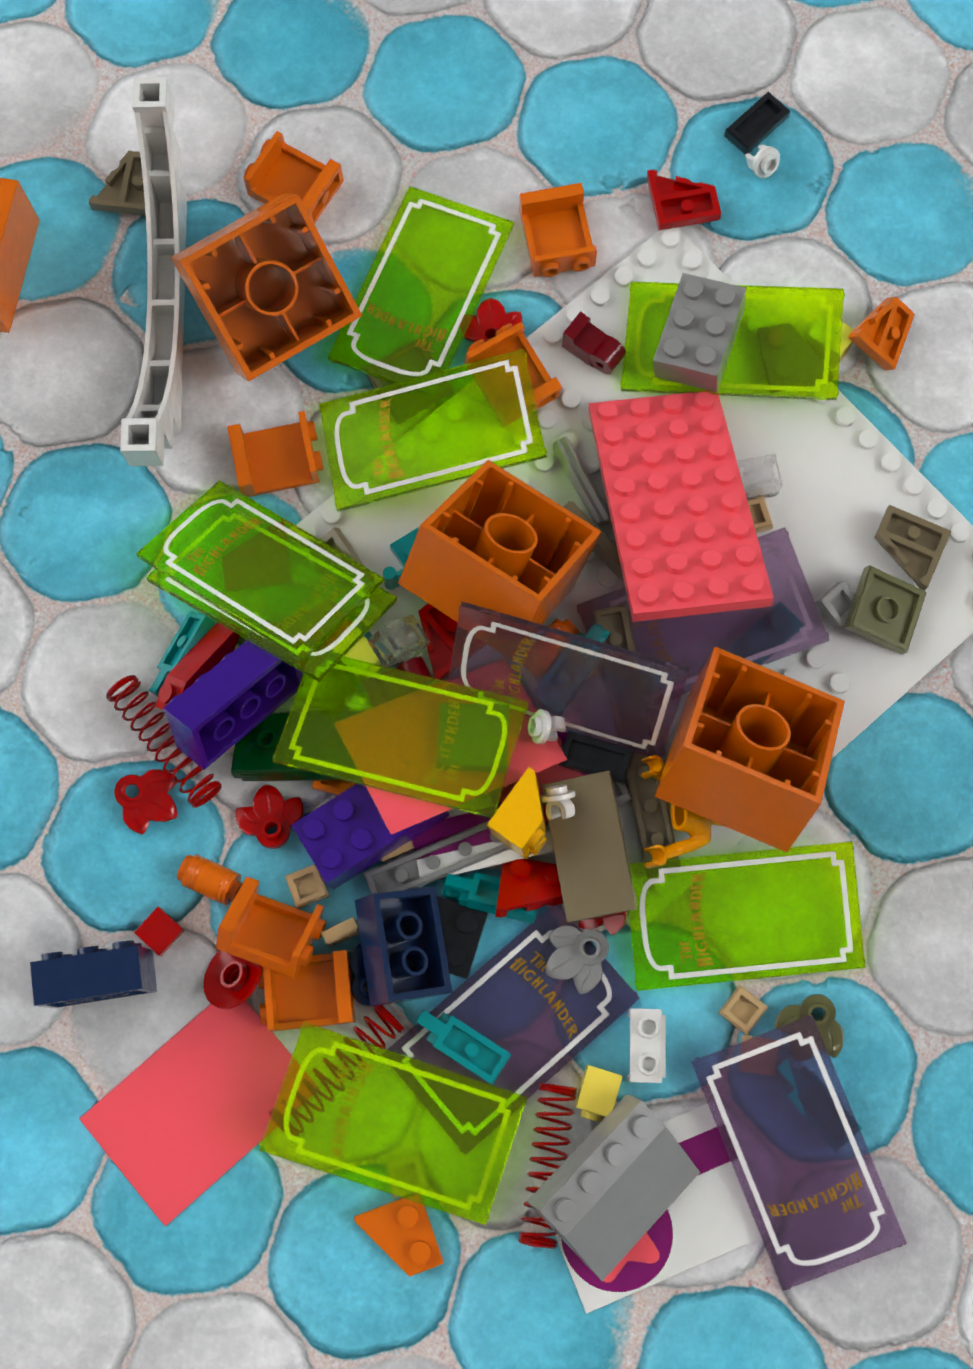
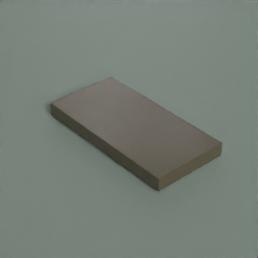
[542,770,638,923]

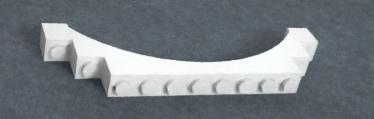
[120,77,187,466]

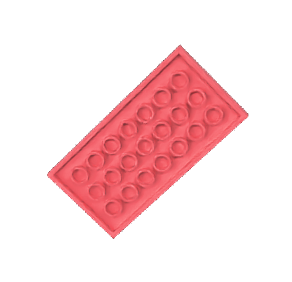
[588,391,774,622]

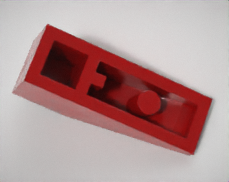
[155,621,242,710]

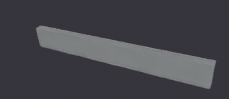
[363,782,632,894]

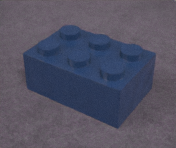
[355,887,452,1007]
[30,940,157,1008]

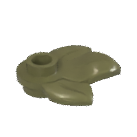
[774,994,844,1061]

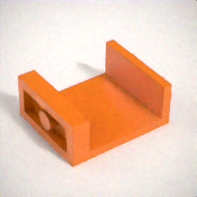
[227,411,324,498]

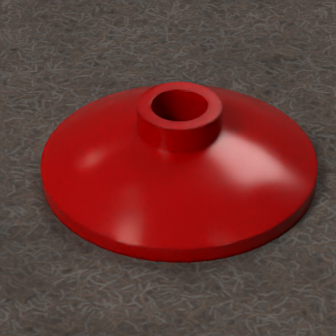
[203,950,262,1009]

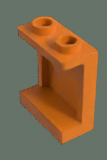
[244,131,344,224]
[519,183,597,277]
[464,322,562,428]
[216,876,327,978]
[258,950,356,1032]

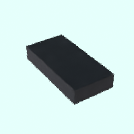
[724,92,791,155]
[558,731,635,785]

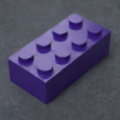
[164,626,305,770]
[291,762,450,890]

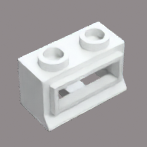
[627,1008,666,1083]

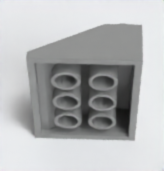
[527,1094,700,1281]

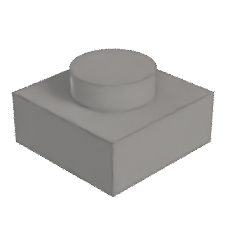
[815,580,855,629]

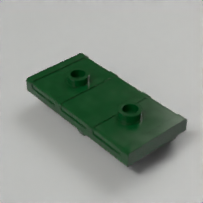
[231,711,366,781]

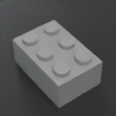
[653,273,746,393]

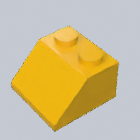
[487,767,547,860]

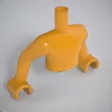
[641,755,725,869]

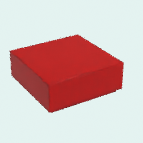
[134,907,185,957]

